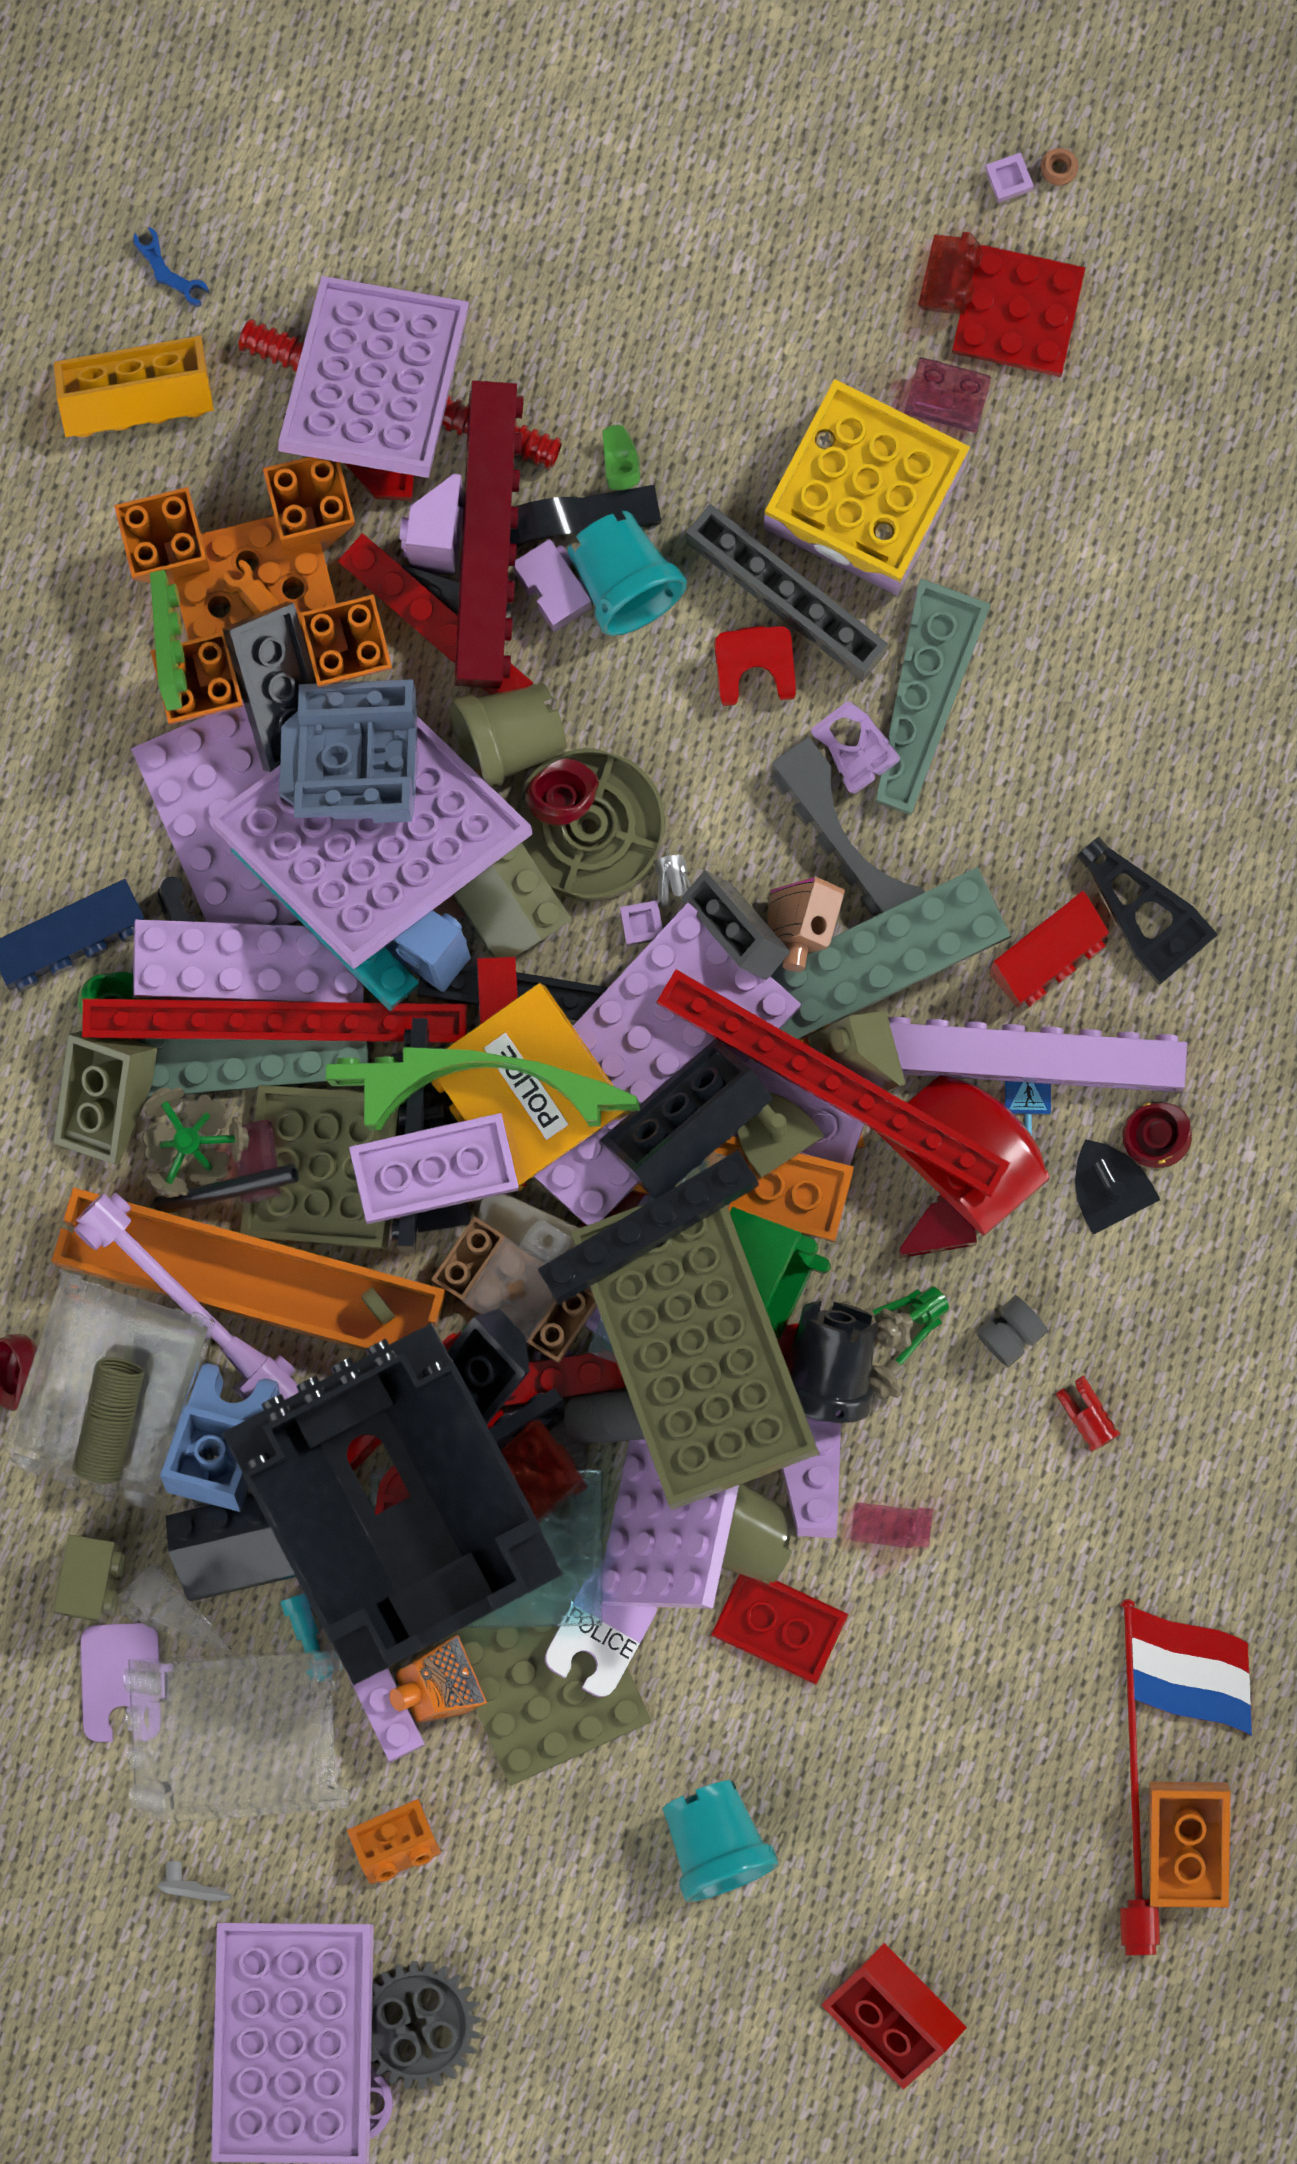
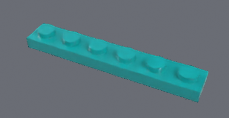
[231,847,419,1011]

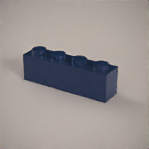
[0,879,145,992]

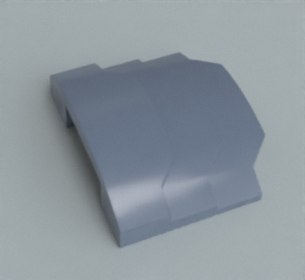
[278,679,417,823]

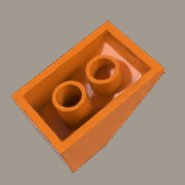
[1149,1781,1231,1908]

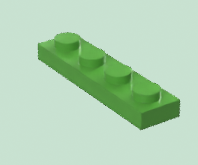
[150,570,187,711]

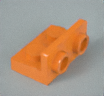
[347,1799,441,1884]

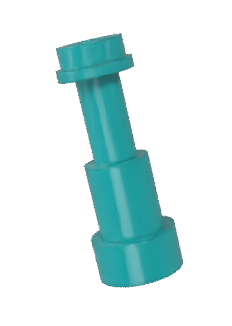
[280,1593,333,1682]

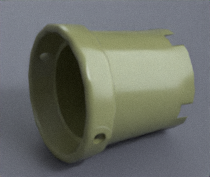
[450,682,566,790]
[722,1484,797,1584]

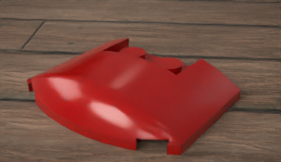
[876,1075,1050,1236]

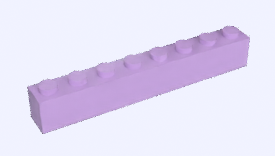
[888,1017,1187,1093]

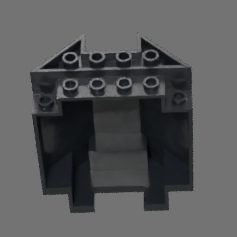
[222,1323,564,1686]

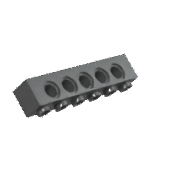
[686,504,888,682]

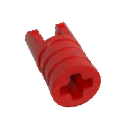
[1056,1375,1121,1452]

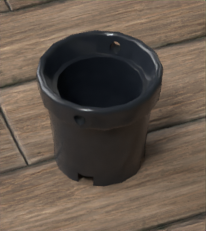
[786,1301,878,1423]

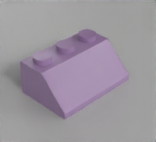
[400,474,464,575]

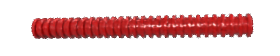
[238,319,562,470]

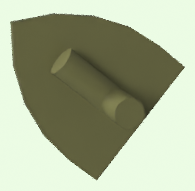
[737,1092,824,1178]

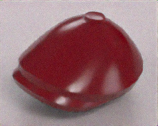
[526,758,599,825]
[0,1334,44,1411]

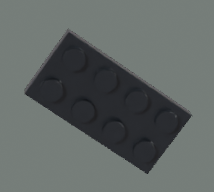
[222,601,317,772]

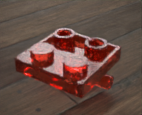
[501,1420,588,1523]

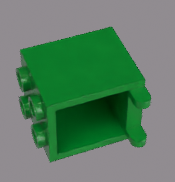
[729,1207,831,1340]

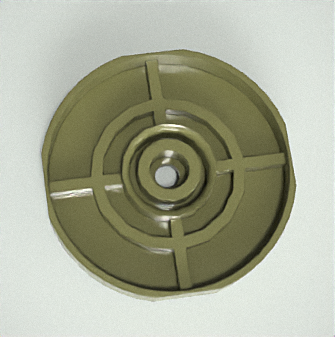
[515,748,665,902]

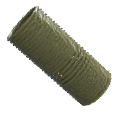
[72,1358,145,1483]

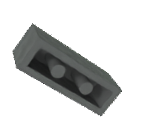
[681,870,791,980]

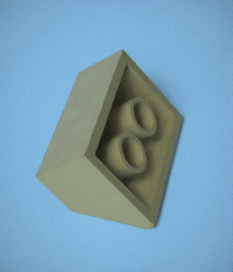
[452,842,572,958]

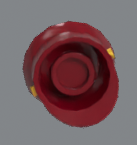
[1122,1102,1192,1168]

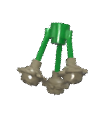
[840,1286,949,1399]

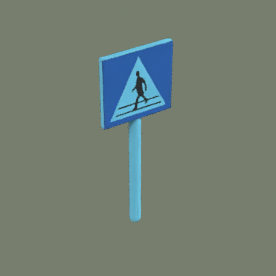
[1005,1081,1051,1135]

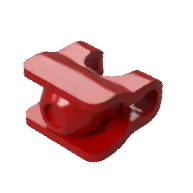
[714,626,796,706]

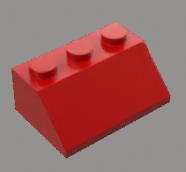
[989,891,1109,1009]
[821,1943,967,2090]

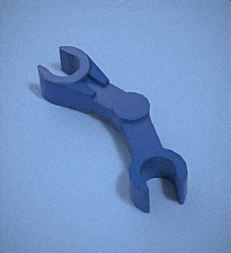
[133,227,209,307]

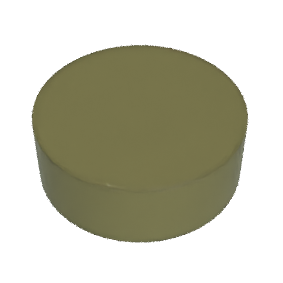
[361,1287,395,1325]

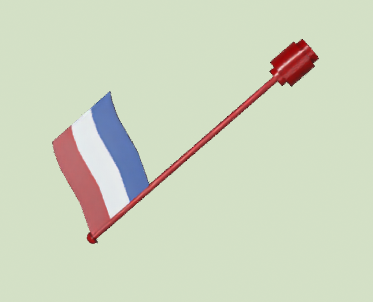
[1120,1599,1252,1956]

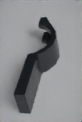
[510,484,661,549]

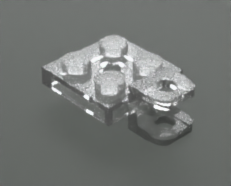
[463,1220,571,1344]

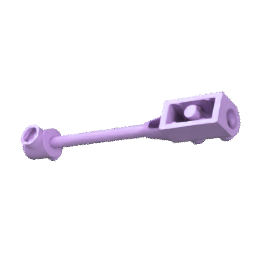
[74,1193,298,1400]

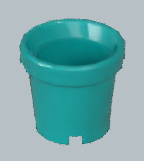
[567,511,687,636]
[662,1780,779,1902]

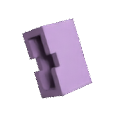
[512,539,592,633]

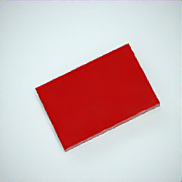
[711,1574,849,1685]

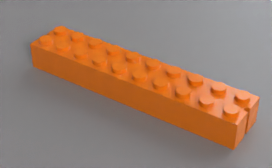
[52,1187,447,1352]

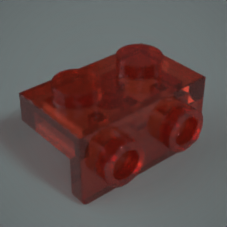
[918,232,982,315]

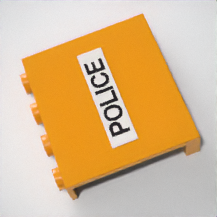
[431,983,632,1191]

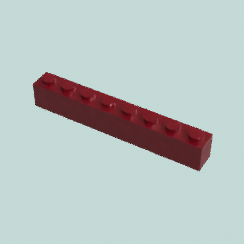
[454,380,524,689]

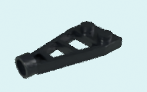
[1077,836,1218,986]

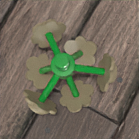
[142,1087,249,1198]

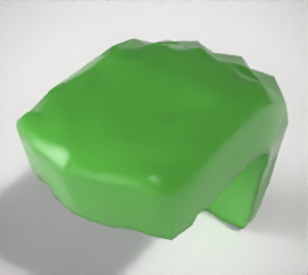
[602,425,641,490]

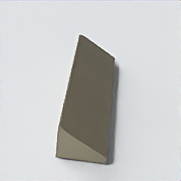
[476,1194,579,1261]

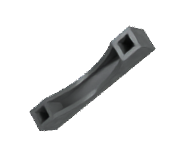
[770,736,925,916]

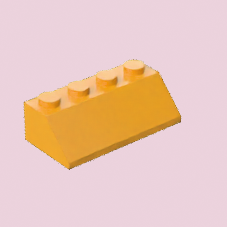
[53,335,214,438]

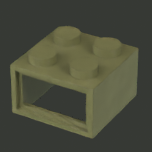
[53,1534,126,1623]

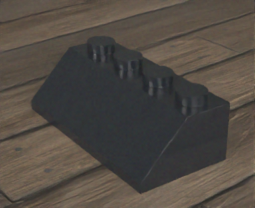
[600,1038,773,1199]
[447,1308,530,1425]
[165,1495,296,1602]

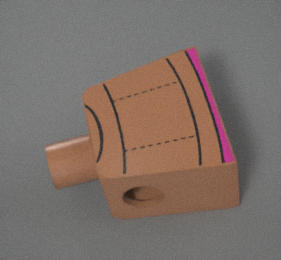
[767,876,845,972]

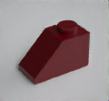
[898,1195,977,1259]

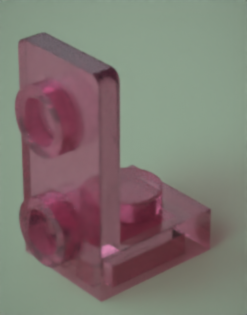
[850,1503,933,1550]

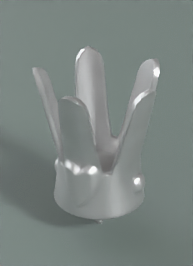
[654,848,691,908]

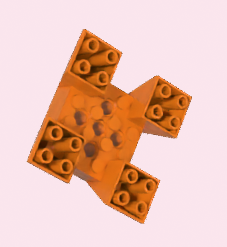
[114,457,392,725]

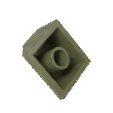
[808,1011,906,1092]

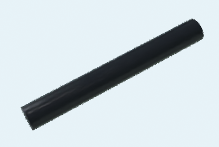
[154,1164,299,1213]

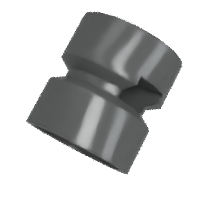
[975,1295,1048,1368]

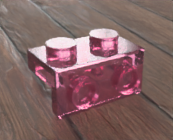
[904,357,992,433]

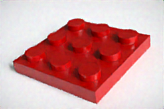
[952,243,1086,377]

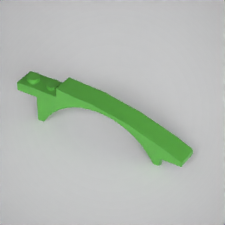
[326,1047,640,1131]

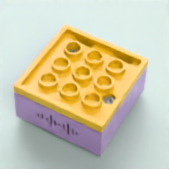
[763,379,970,596]

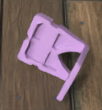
[811,701,900,794]

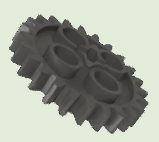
[371,1961,484,2090]

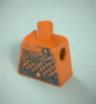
[389,1635,487,1723]

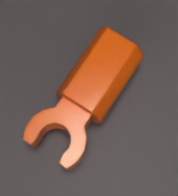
[223,559,280,614]

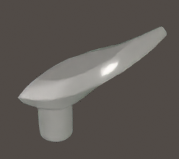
[158,1861,232,1901]

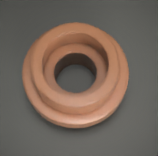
[1041,148,1078,186]

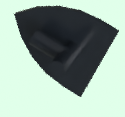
[1075,1139,1161,1235]

